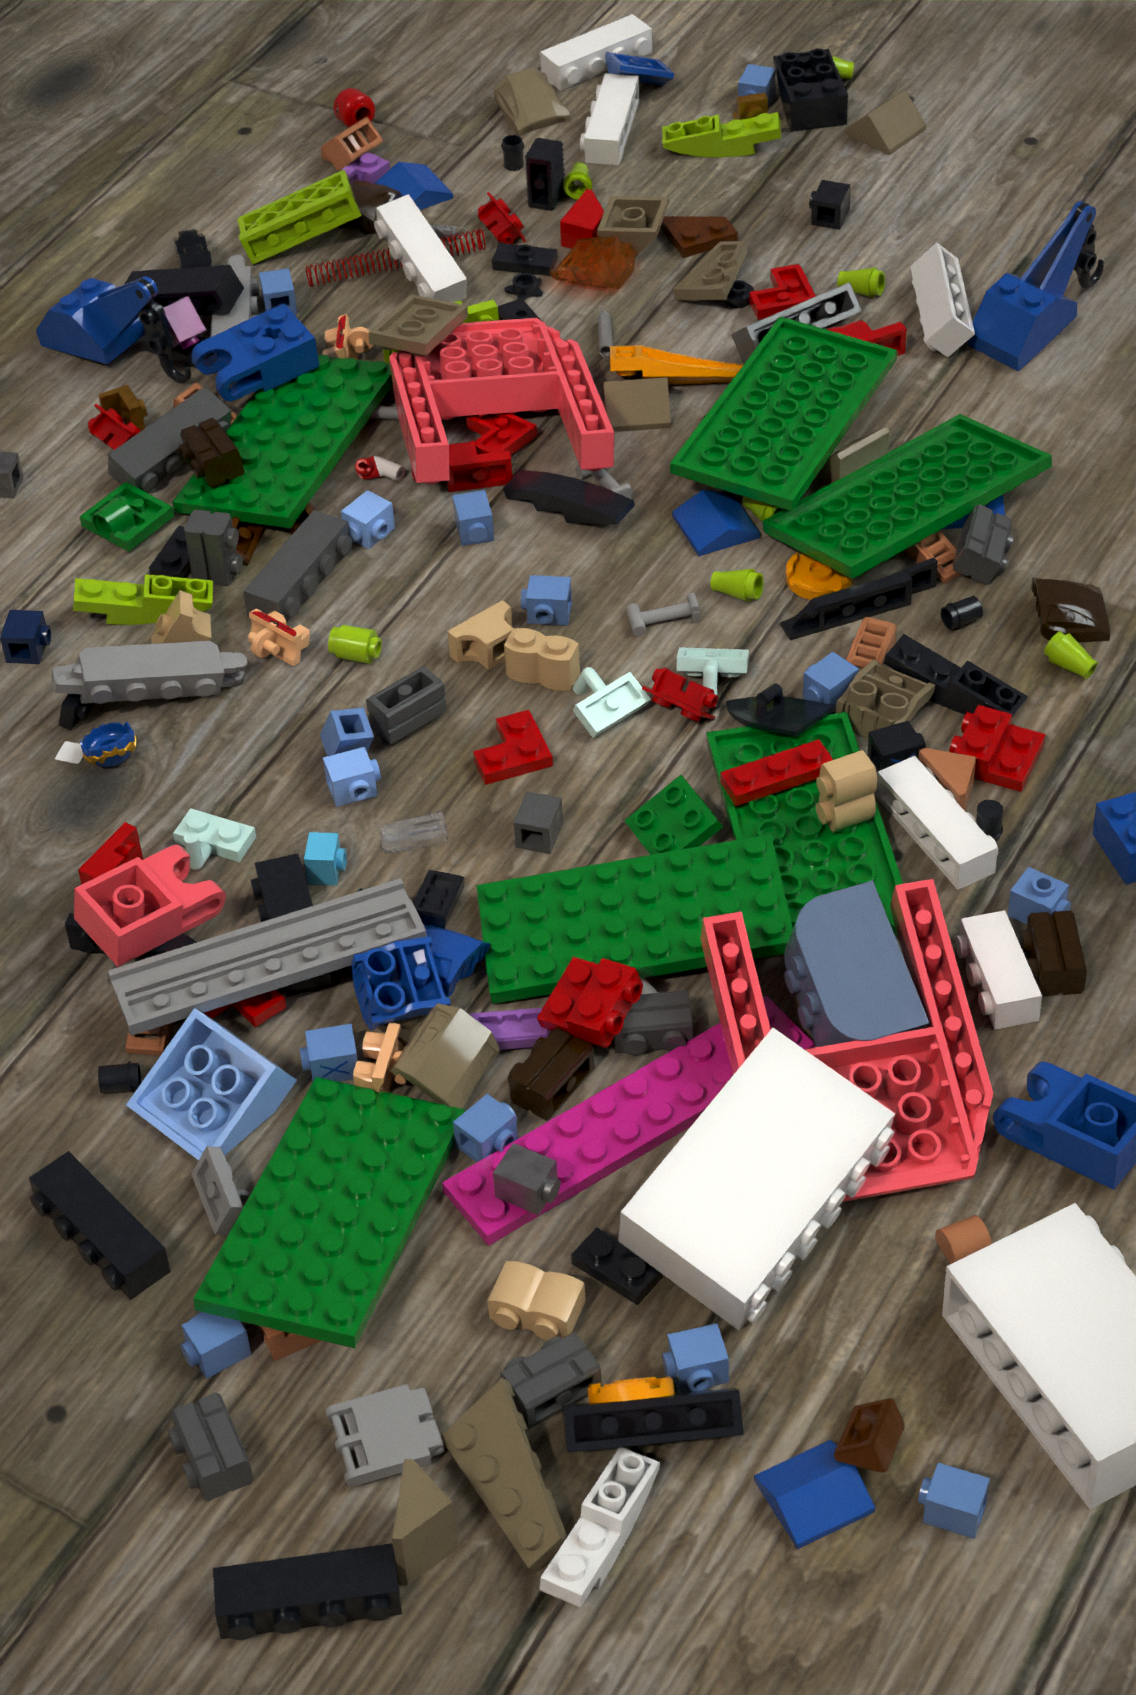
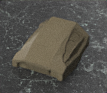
[494,68,570,136]
[835,659,935,739]
[390,1003,500,1109]

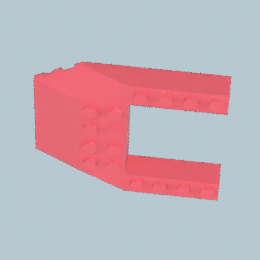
[389,318,614,484]
[700,879,993,1202]

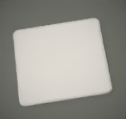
[55,741,83,764]

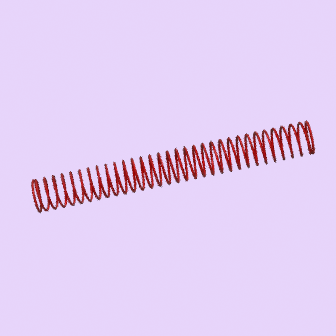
[306,229,486,288]

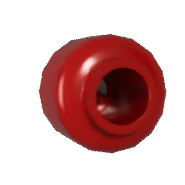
[333,88,376,130]

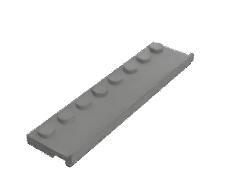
[108,878,427,1036]

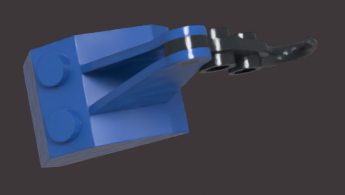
[968,201,1104,372]
[36,276,191,383]

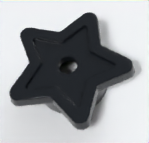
[504,273,543,300]

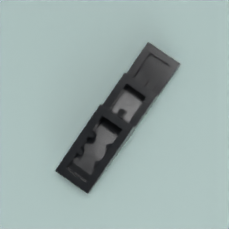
[502,470,635,524]

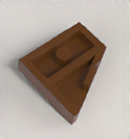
[660,216,738,258]

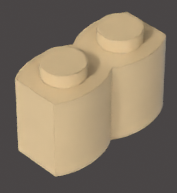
[504,628,580,691]
[816,750,877,832]
[487,1261,586,1341]

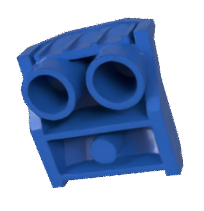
[424,925,490,997]
[351,936,451,1030]

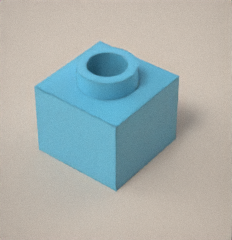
[304,832,347,885]

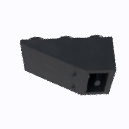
[773,48,848,132]

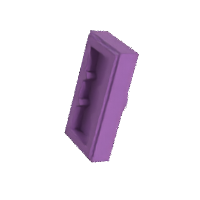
[470,1008,550,1050]

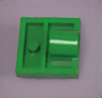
[79,482,174,552]
[624,774,723,855]

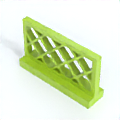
[237,169,362,265]

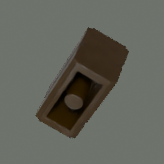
[179,418,245,488]
[1020,910,1087,996]
[508,1027,595,1121]

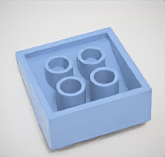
[126,1008,297,1160]

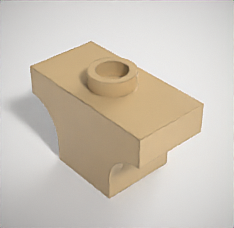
[151,590,211,644]
[448,600,514,670]

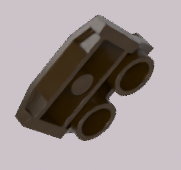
[338,180,402,234]
[1031,577,1110,643]

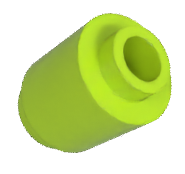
[328,624,382,664]

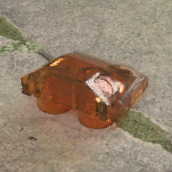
[550,236,636,289]

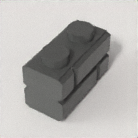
[952,504,1014,585]
[184,510,243,587]
[366,666,447,745]
[613,990,693,1055]
[500,1332,602,1428]
[167,1392,254,1501]

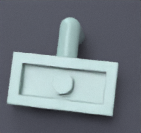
[676,647,749,707]
[572,667,651,738]
[173,808,256,870]

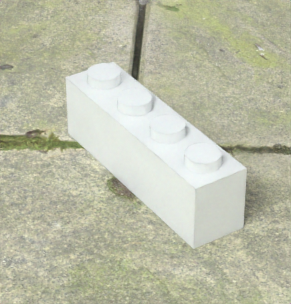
[540,14,652,91]
[580,74,639,165]
[374,194,467,302]
[910,243,975,358]
[876,756,998,890]

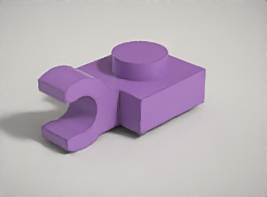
[341,152,390,183]

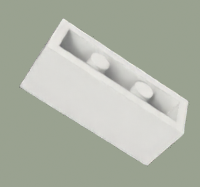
[955,910,1042,1030]

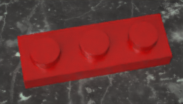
[720,739,833,806]

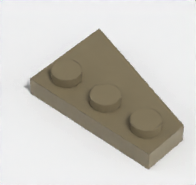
[673,241,748,302]

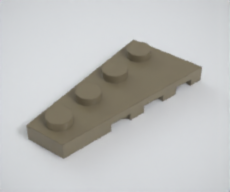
[441,1378,567,1572]

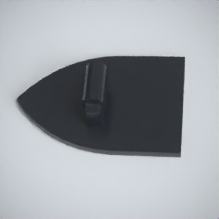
[726,683,835,737]

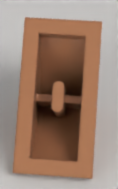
[918,748,976,812]

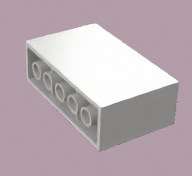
[618,1028,895,1331]
[942,1203,1136,1509]

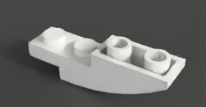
[540,1447,660,1608]

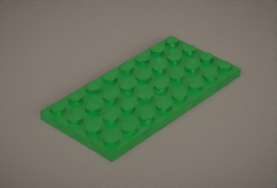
[670,317,897,511]
[172,355,393,528]
[762,414,1052,579]
[706,712,903,935]
[476,834,793,1004]
[193,1077,465,1348]

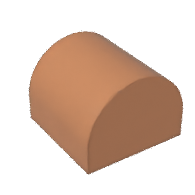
[935,1215,992,1264]

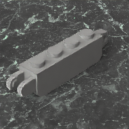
[211,254,259,355]
[51,641,248,704]

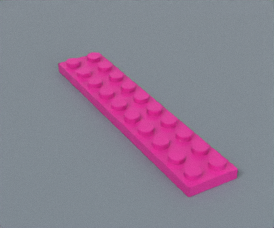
[442,996,815,1246]

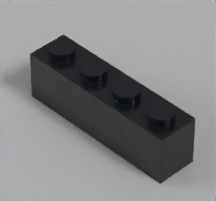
[125,265,244,315]
[250,853,332,996]
[29,1151,171,1300]
[562,1388,744,1453]
[213,1543,402,1640]

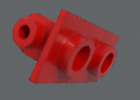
[477,191,526,244]
[88,404,141,450]
[642,667,718,722]

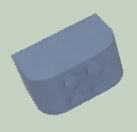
[784,881,929,1047]

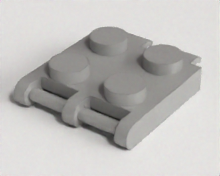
[325,1384,444,1487]

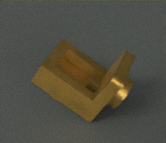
[733,92,768,120]
[98,385,147,431]

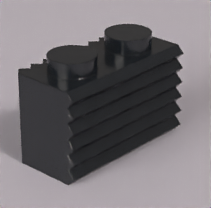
[525,138,565,211]

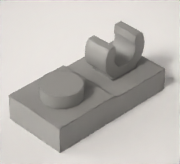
[191,1146,250,1235]

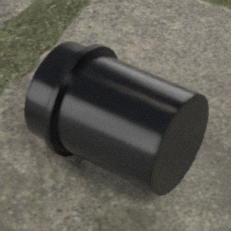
[501,135,525,171]
[940,596,983,630]
[976,800,1003,842]
[98,1061,141,1093]

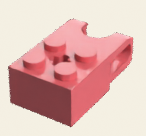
[74,845,226,967]

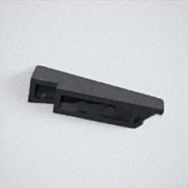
[780,557,938,641]

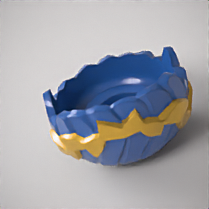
[79,722,136,767]

